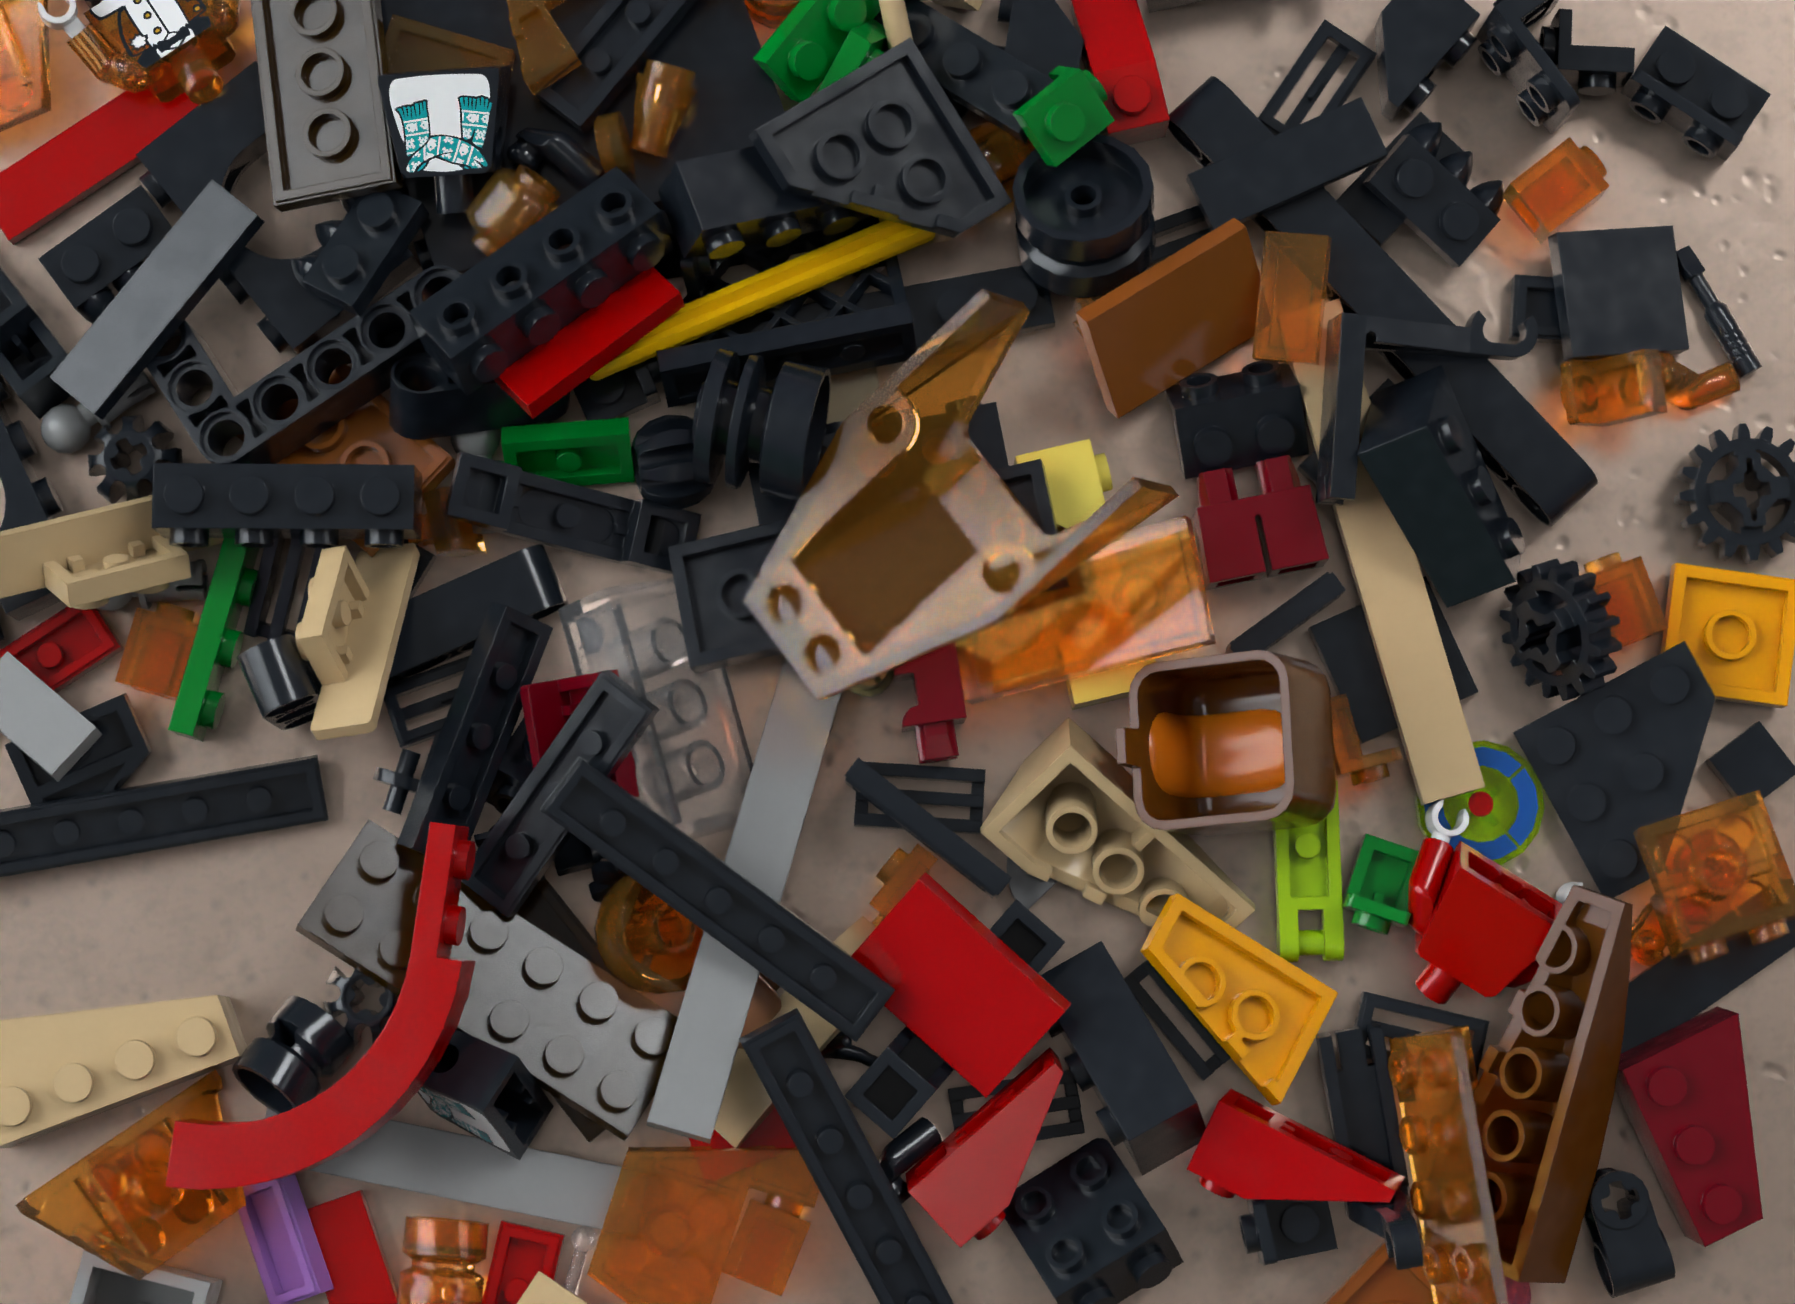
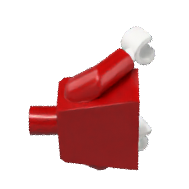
[1408,800,1583,1005]

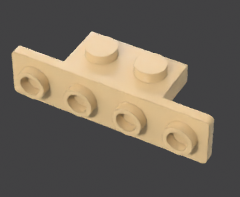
[0,495,224,610]
[295,543,420,740]

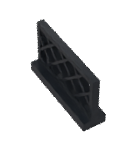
[656,218,918,408]

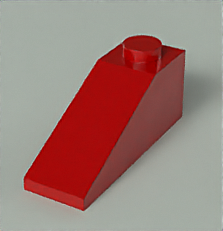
[1068,0,1170,145]
[905,1047,1064,1248]
[1187,1088,1405,1203]

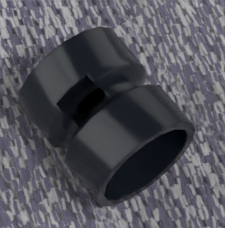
[232,996,355,1114]

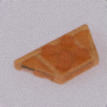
[15,1069,246,1281]

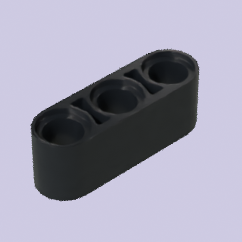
[389,352,570,440]

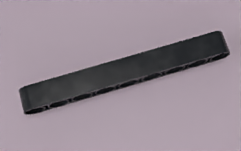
[1168,76,1598,526]

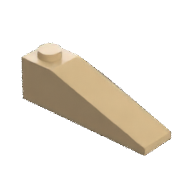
[980,717,1255,929]

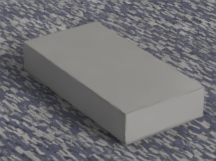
[0,651,102,782]

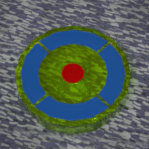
[1414,740,1545,865]

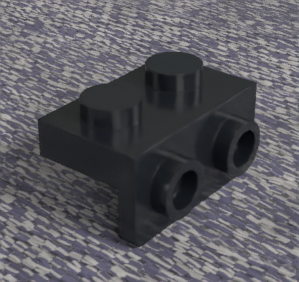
[1165,360,1309,479]

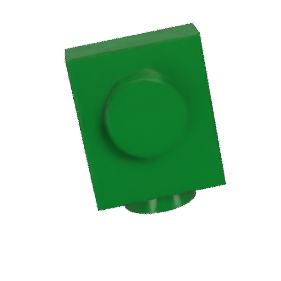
[1013,66,1115,167]
[1342,834,1419,935]

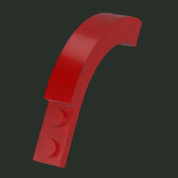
[165,822,476,1190]

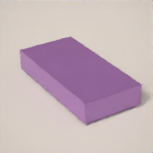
[230,1174,334,1304]

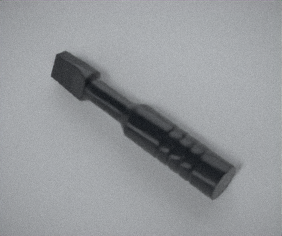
[1676,245,1762,379]

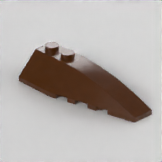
[1419,885,1633,1283]

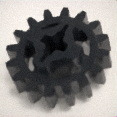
[1674,423,1795,564]
[1499,558,1622,701]

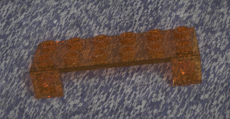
[1388,1025,1509,1304]

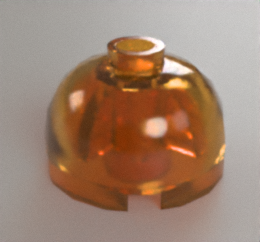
[594,875,704,994]

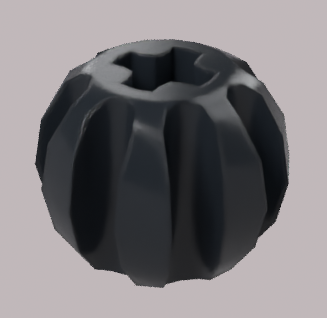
[88,415,183,504]
[632,415,715,510]
[323,966,399,1044]

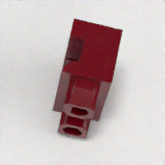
[1193,455,1329,591]
[890,640,967,765]

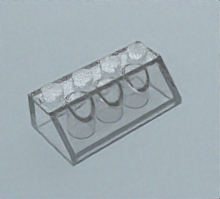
[558,578,753,839]

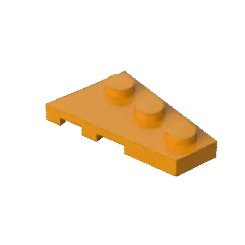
[1140,893,1338,1106]

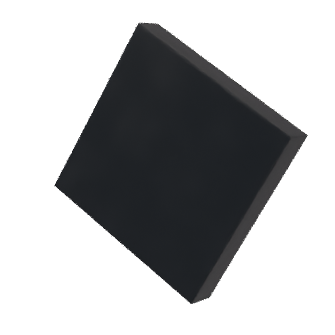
[1548,225,1689,361]
[1308,576,1478,745]

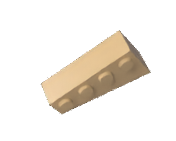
[0,995,247,1148]

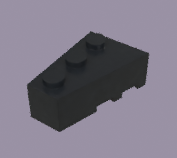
[1358,365,1525,608]
[1040,941,1206,1176]

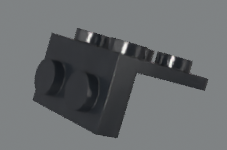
[1476,0,1580,133]
[1003,1138,1184,1304]

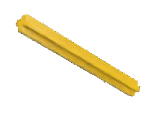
[590,220,936,381]

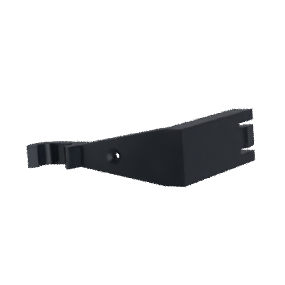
[1316,311,1538,506]
[1316,1023,1424,1270]

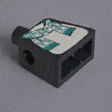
[377,65,511,214]
[417,1029,554,1160]

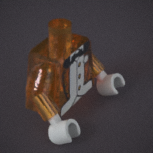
[37,0,241,104]

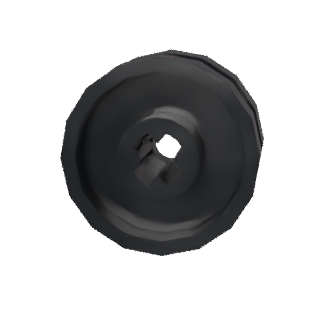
[1012,134,1156,298]

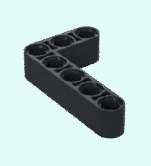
[147,265,461,464]
[237,544,569,730]

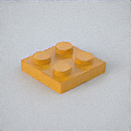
[1660,563,1795,709]

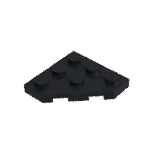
[748,37,1012,238]
[1513,641,1716,898]

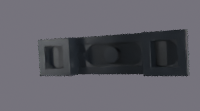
[444,452,702,574]

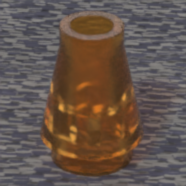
[630,59,698,158]

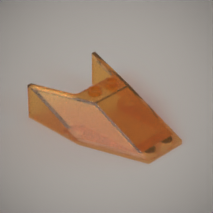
[743,289,1179,700]

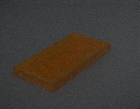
[949,515,1216,704]

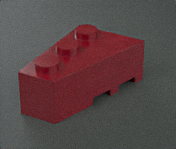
[1615,1006,1763,1247]

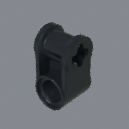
[1584,1167,1675,1298]

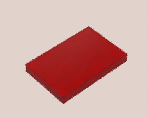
[494,267,685,419]
[852,872,1071,1098]

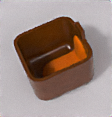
[1116,650,1336,837]

